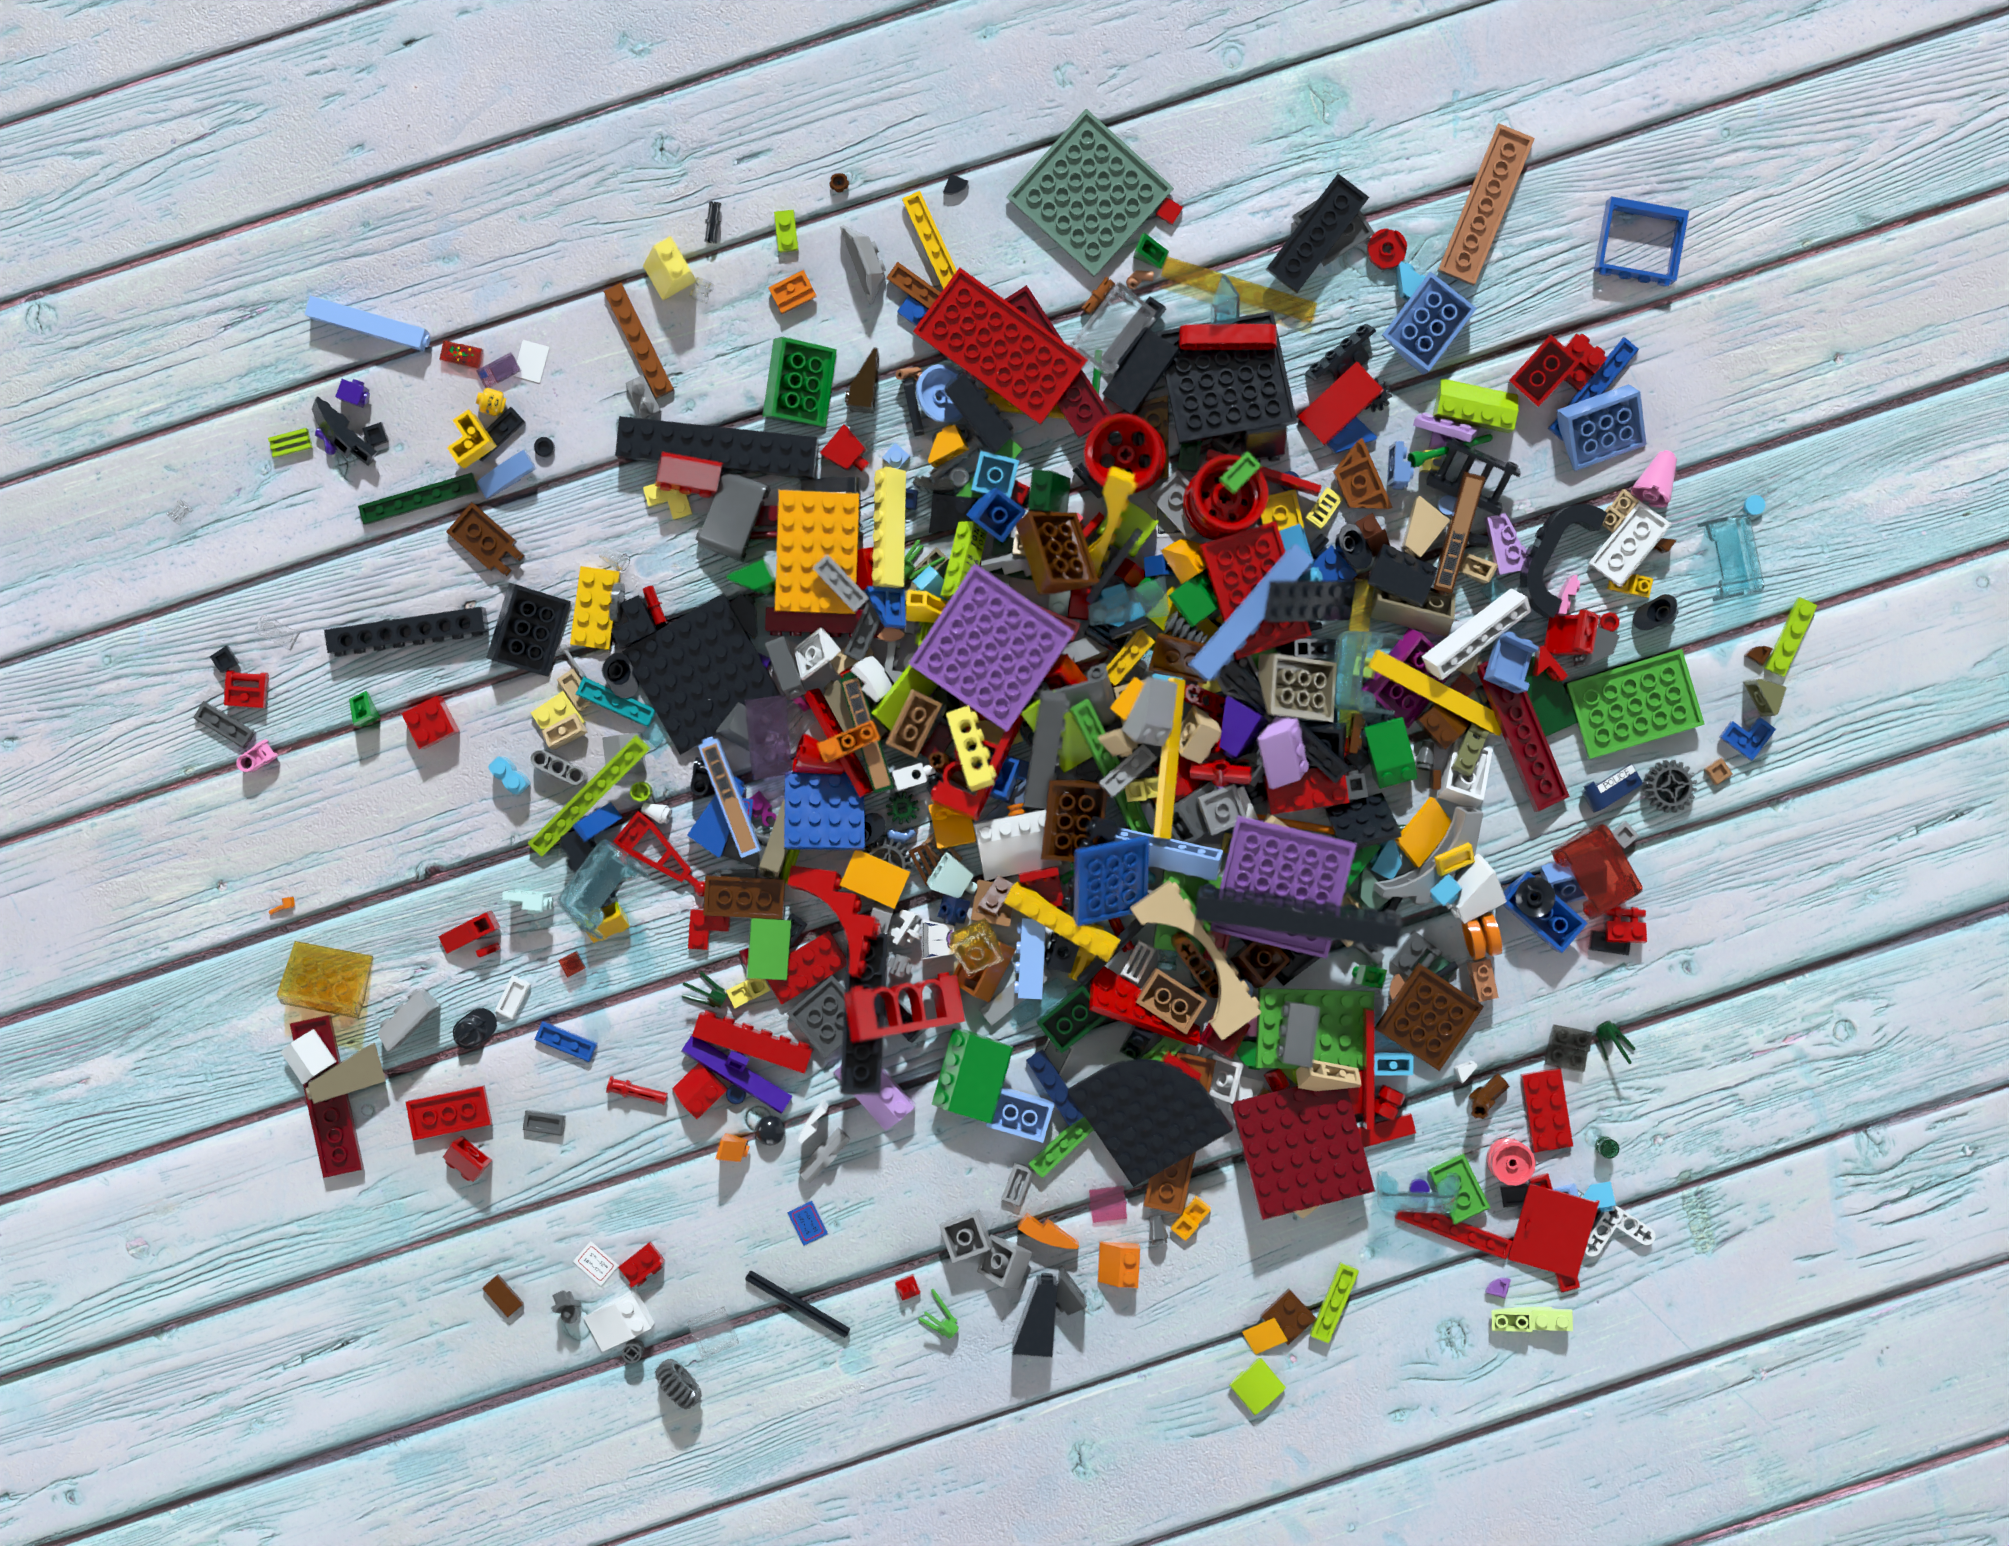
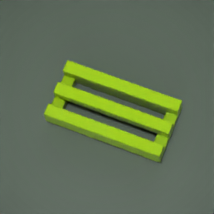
[268,428,313,458]

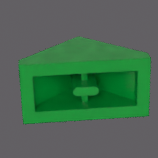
[1133,233,1169,269]
[349,691,380,727]

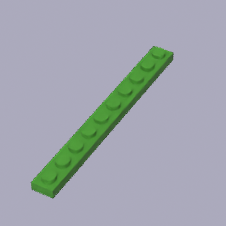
[1028,1036,1186,1178]

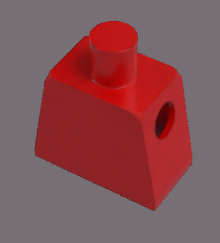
[820,424,869,472]

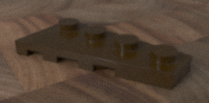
[1134,395,1169,481]

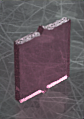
[1089,1186,1127,1223]

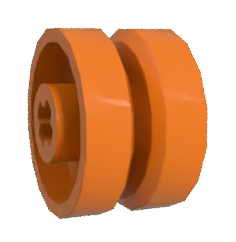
[1462,912,1502,960]

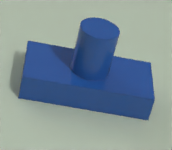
[897,295,928,326]

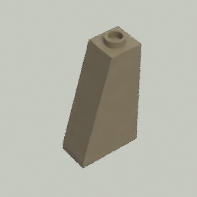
[823,680,888,758]
[759,801,789,879]
[305,1042,386,1103]

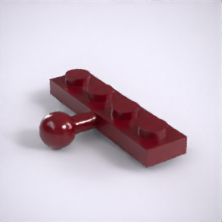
[920,698,977,758]

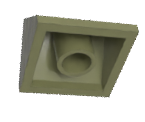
[1743,679,1787,717]

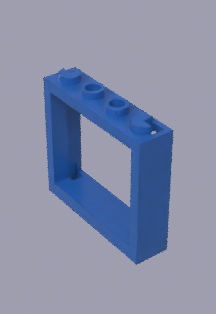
[1594,196,1689,287]

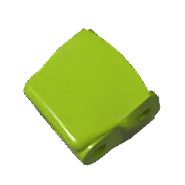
[1096,502,1159,558]

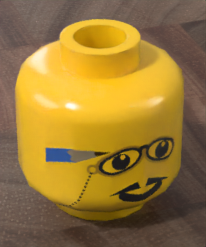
[475,388,507,416]

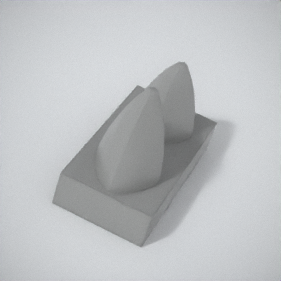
[625,375,661,419]

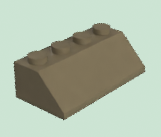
[1371,588,1456,637]

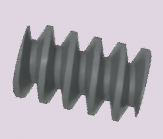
[1164,611,1208,643]

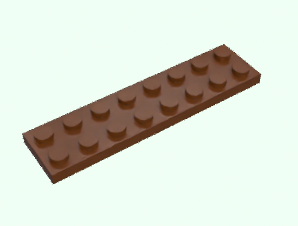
[1143,1051,1216,1215]

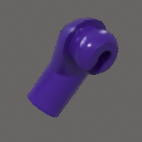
[315,427,337,455]

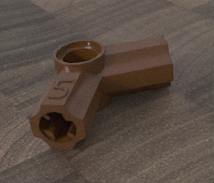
[928,751,969,789]
[1469,1073,1510,1119]

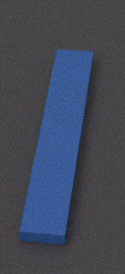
[1548,337,1639,441]

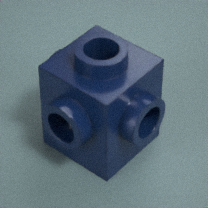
[937,894,970,926]

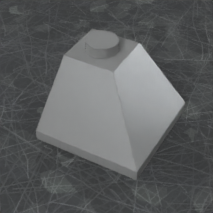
[602,733,647,774]

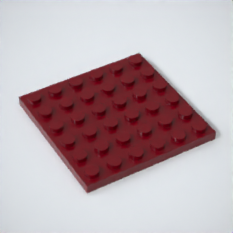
[1230,1086,1375,1220]

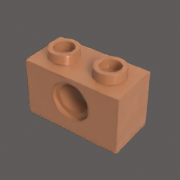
[1466,957,1499,1002]

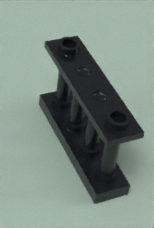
[1426,437,1521,516]

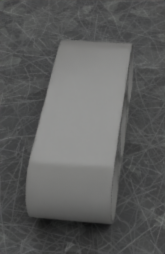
[530,750,588,785]

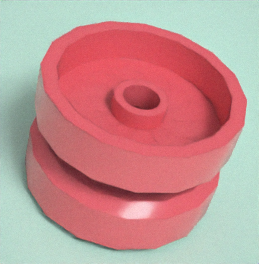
[1486,1138,1536,1186]

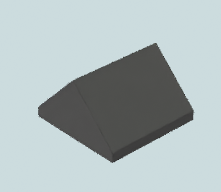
[716,702,772,751]

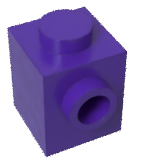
[335,379,370,408]

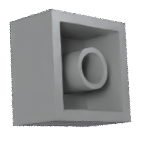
[939,1209,993,1263]

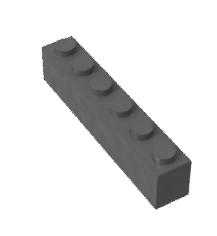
[1023,691,1069,809]

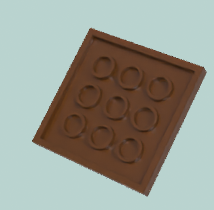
[1374,963,1484,1071]

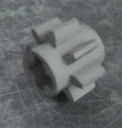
[888,954,913,978]

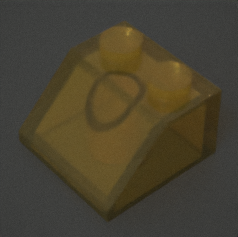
[949,918,1004,975]

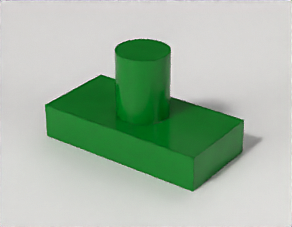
[1352,964,1387,989]

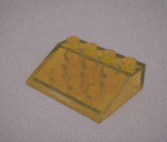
[276,941,373,1019]

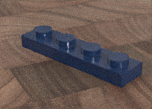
[1026,1049,1084,1126]

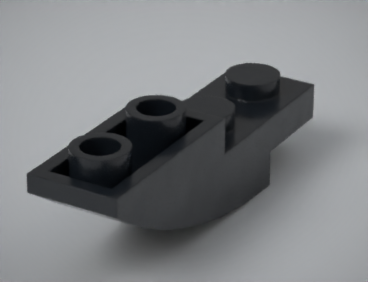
[312,396,377,466]

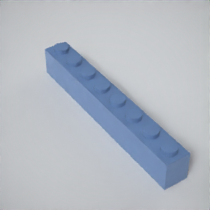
[1188,544,1314,681]

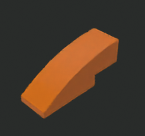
[1018,1213,1079,1249]

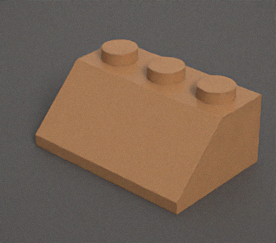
[886,690,942,758]
[1136,968,1207,1034]

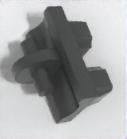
[551,1290,582,1324]

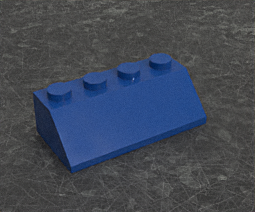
[1502,871,1588,953]

